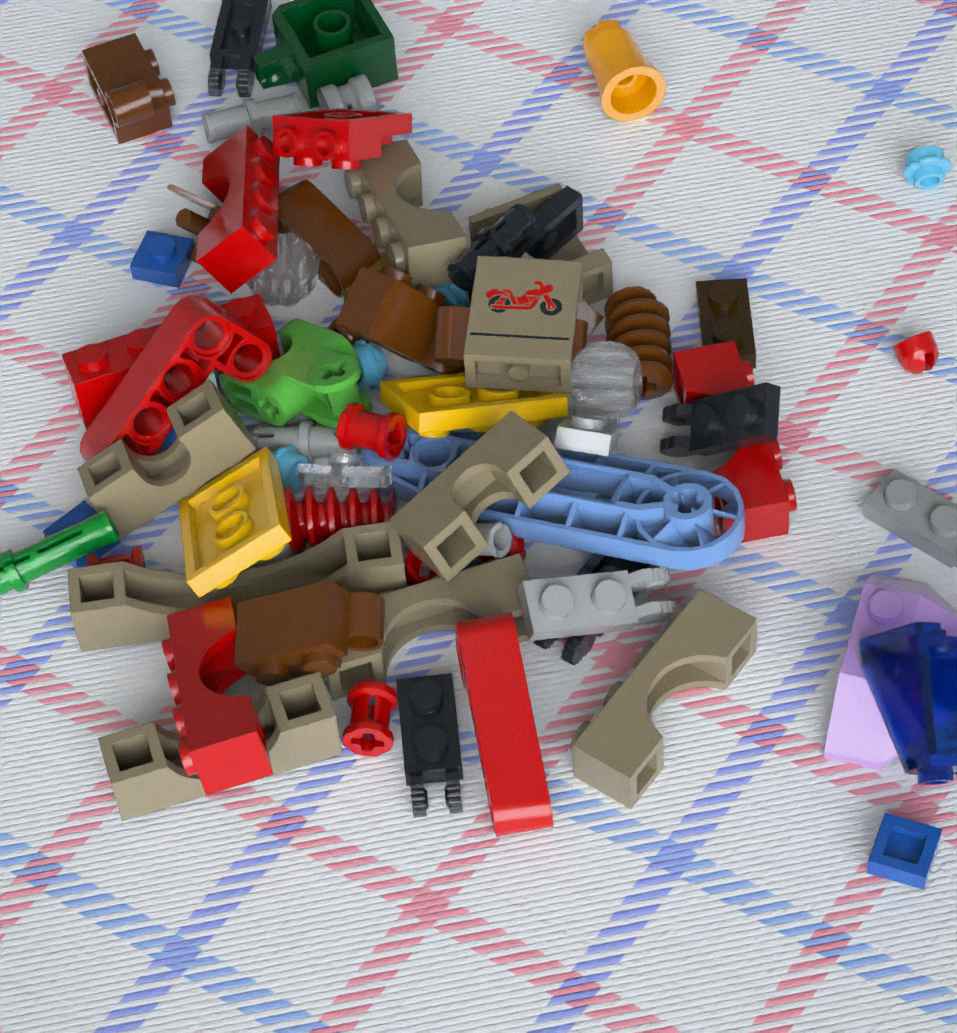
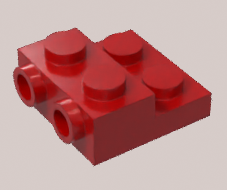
[272,108,412,169]

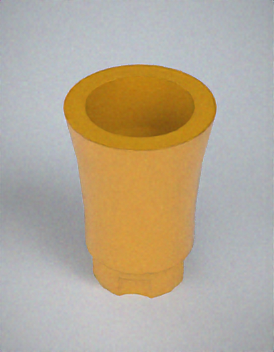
[583,19,666,122]

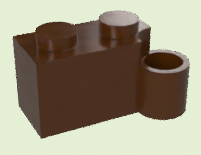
[82,33,176,144]
[335,265,461,375]
[234,580,385,686]

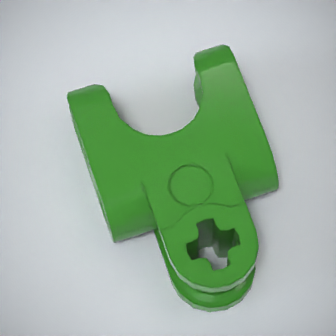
[219,318,373,428]

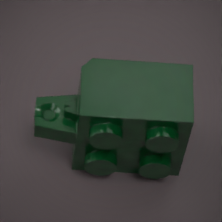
[253,0,398,109]

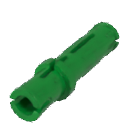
[0,509,120,595]

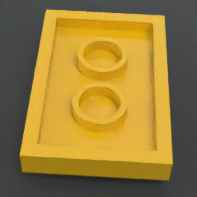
[380,372,568,438]
[178,446,292,598]

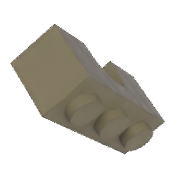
[77,379,256,538]
[389,410,570,582]

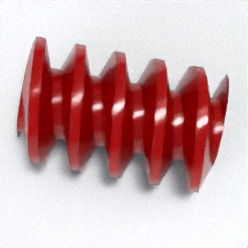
[284,485,397,554]

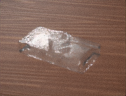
[297,453,392,488]

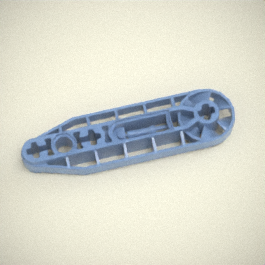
[361,428,746,570]

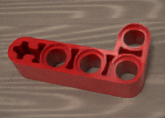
[80,295,272,462]
[455,612,553,837]

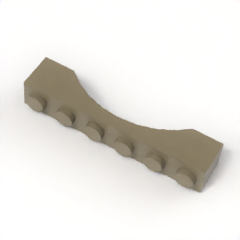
[67,522,407,652]

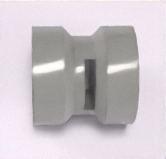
[317,74,378,111]

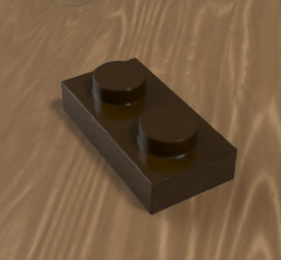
[696,278,756,368]

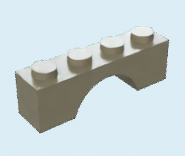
[344,139,467,289]
[324,553,531,700]
[570,589,757,809]
[98,671,342,821]

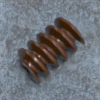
[604,286,674,400]

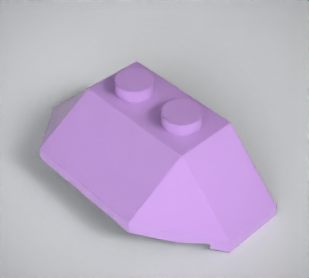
[824,573,957,770]

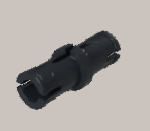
[447,203,537,291]

